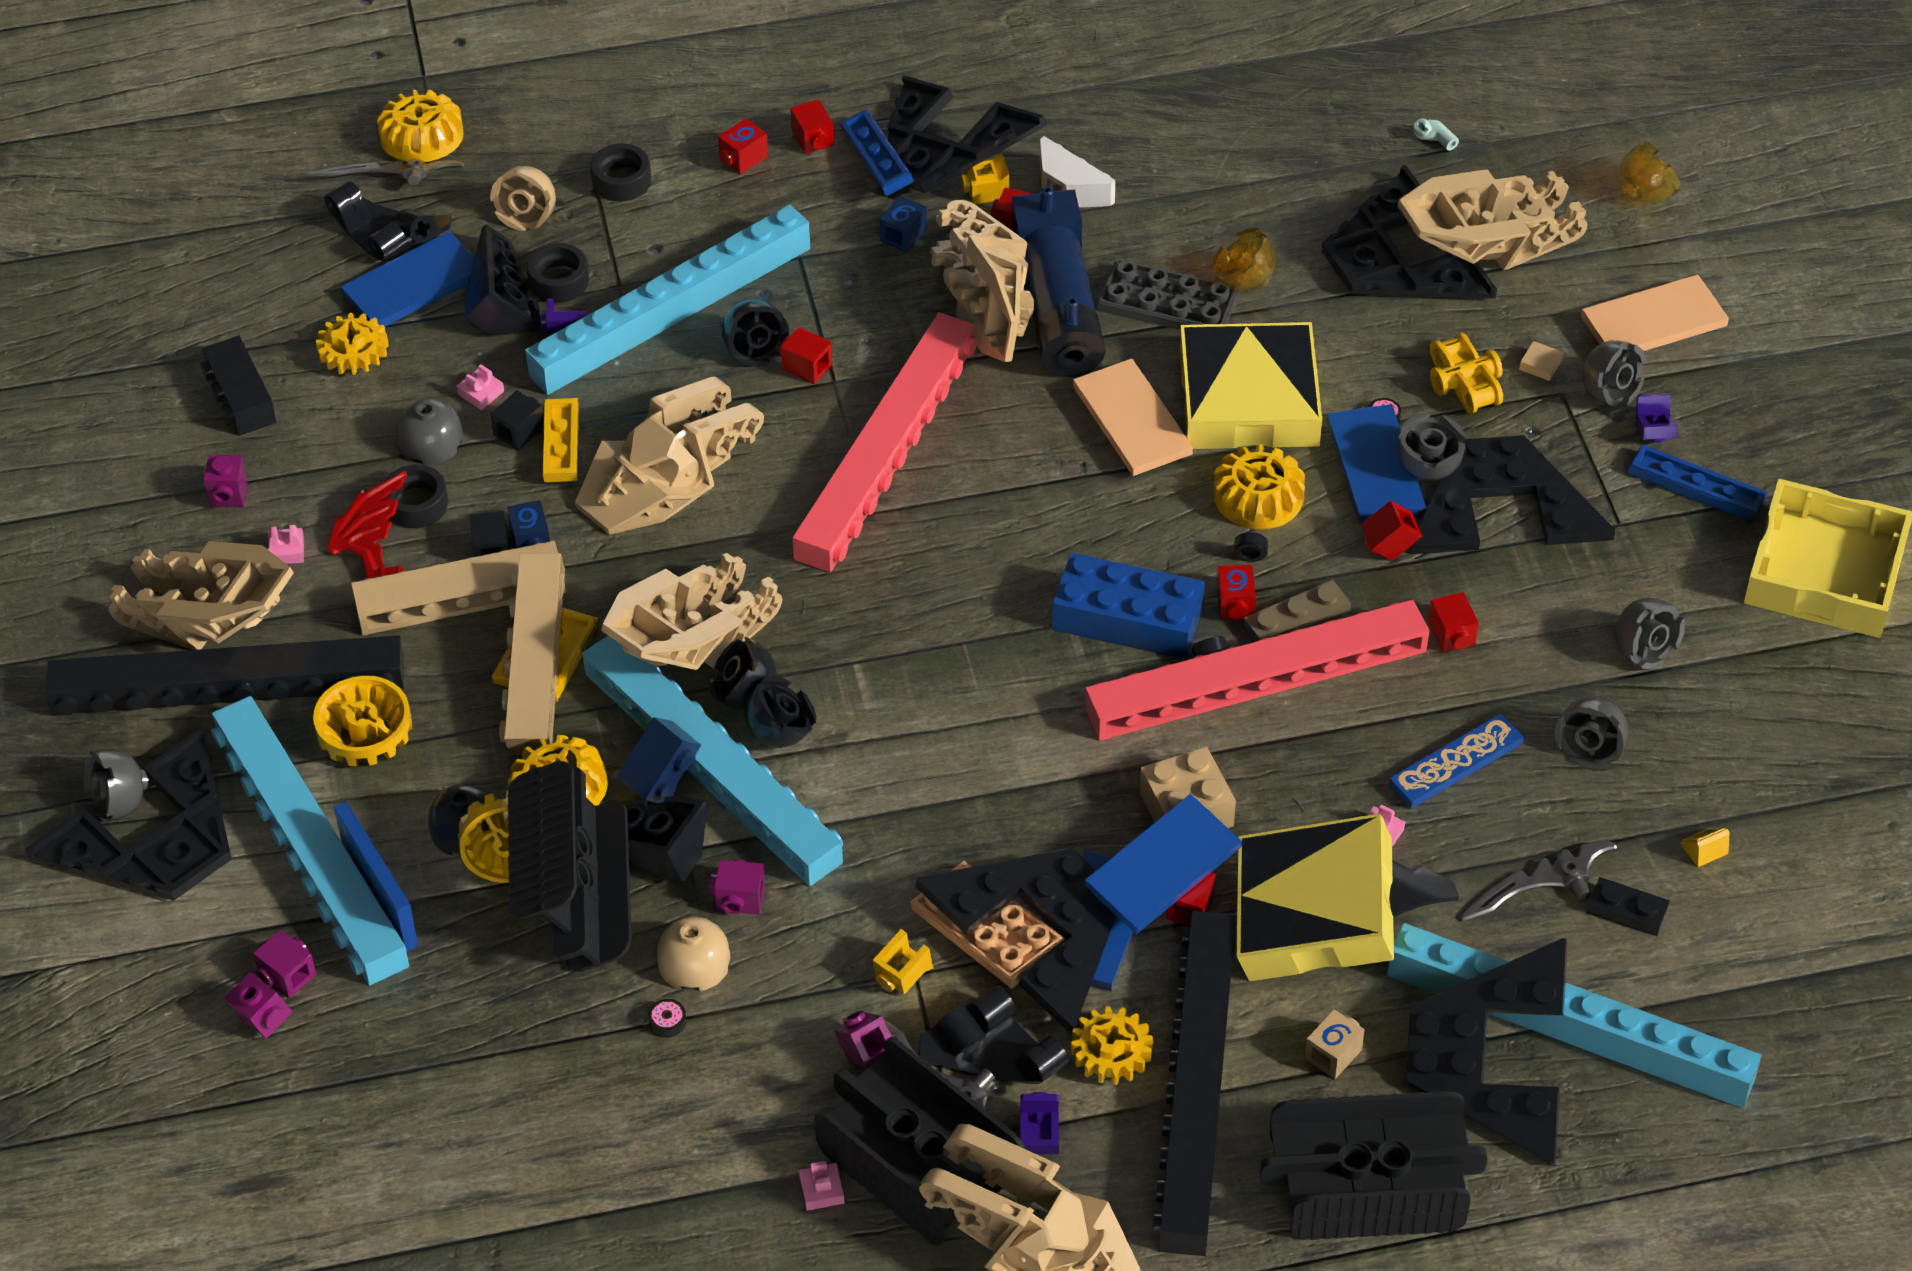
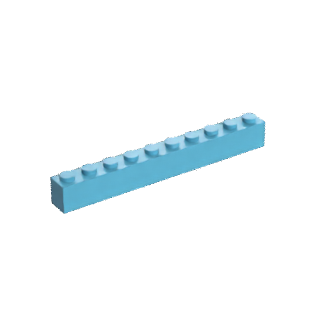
[525,204,810,395]
[582,636,843,887]
[211,696,409,986]
[1387,923,1762,1109]

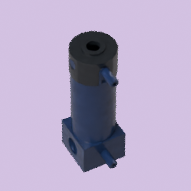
[1011,187,1106,377]

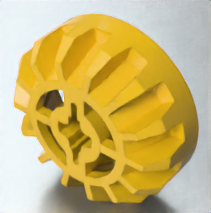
[377,90,464,162]
[1213,444,1305,530]
[313,676,412,766]
[508,735,608,806]
[458,790,509,883]

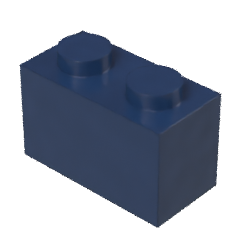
[616,717,701,803]

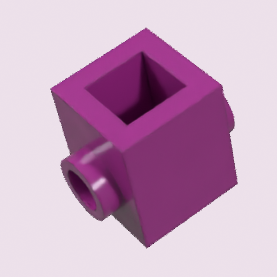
[204,455,248,508]
[709,860,765,915]
[253,930,316,998]
[224,972,292,1039]
[834,1011,892,1068]

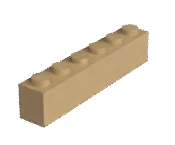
[351,541,566,636]
[499,553,565,755]

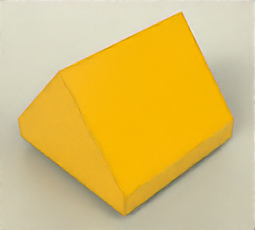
[1681,828,1730,867]

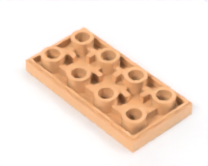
[1581,275,1729,351]
[1073,359,1193,476]
[910,861,1065,989]

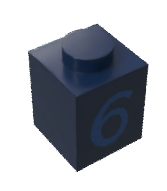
[880,195,927,253]
[507,500,550,549]

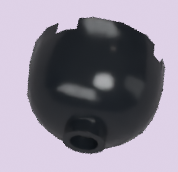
[722,299,789,367]
[709,637,776,709]
[744,676,817,748]
[428,784,492,856]

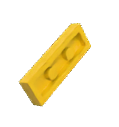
[543,398,579,482]

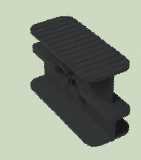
[508,761,632,972]
[814,1037,1026,1245]
[1260,1091,1487,1240]

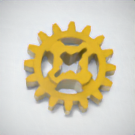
[316,313,389,375]
[1071,1006,1153,1085]

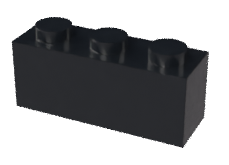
[200,335,277,436]

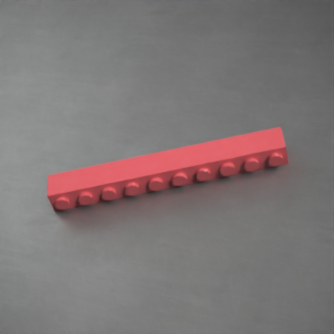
[792,312,977,573]
[1085,600,1429,741]

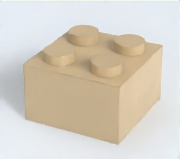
[1140,747,1236,828]

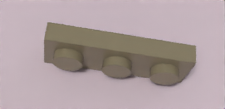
[1243,580,1351,642]

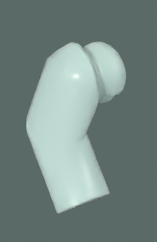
[1413,118,1459,151]

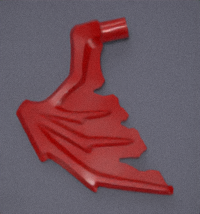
[327,471,408,579]

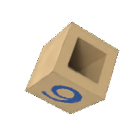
[1305,1009,1365,1079]

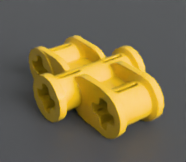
[1430,332,1503,414]

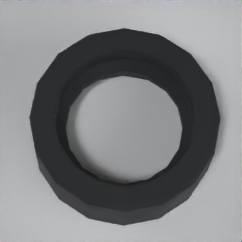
[590,143,651,202]
[527,243,589,303]
[384,464,449,529]

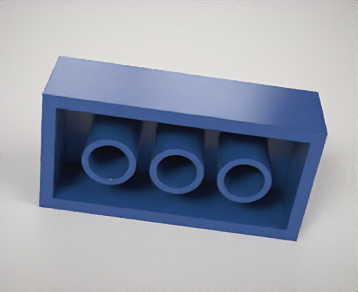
[1052,552,1205,659]

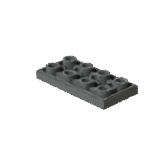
[1097,259,1240,330]

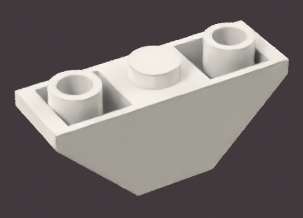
[1040,136,1115,207]

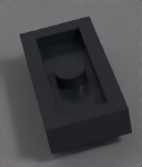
[1587,877,1670,936]

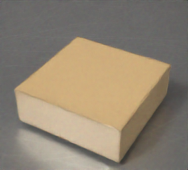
[1519,341,1564,381]

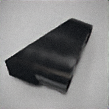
[324,181,452,261]
[1389,860,1459,917]
[919,985,1069,1084]

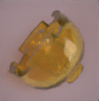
[1620,140,1681,205]
[1211,228,1277,292]

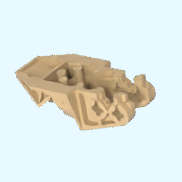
[1398,169,1588,270]
[931,200,1034,362]
[575,377,764,535]
[109,541,294,650]
[601,553,782,670]
[919,1124,1141,1271]

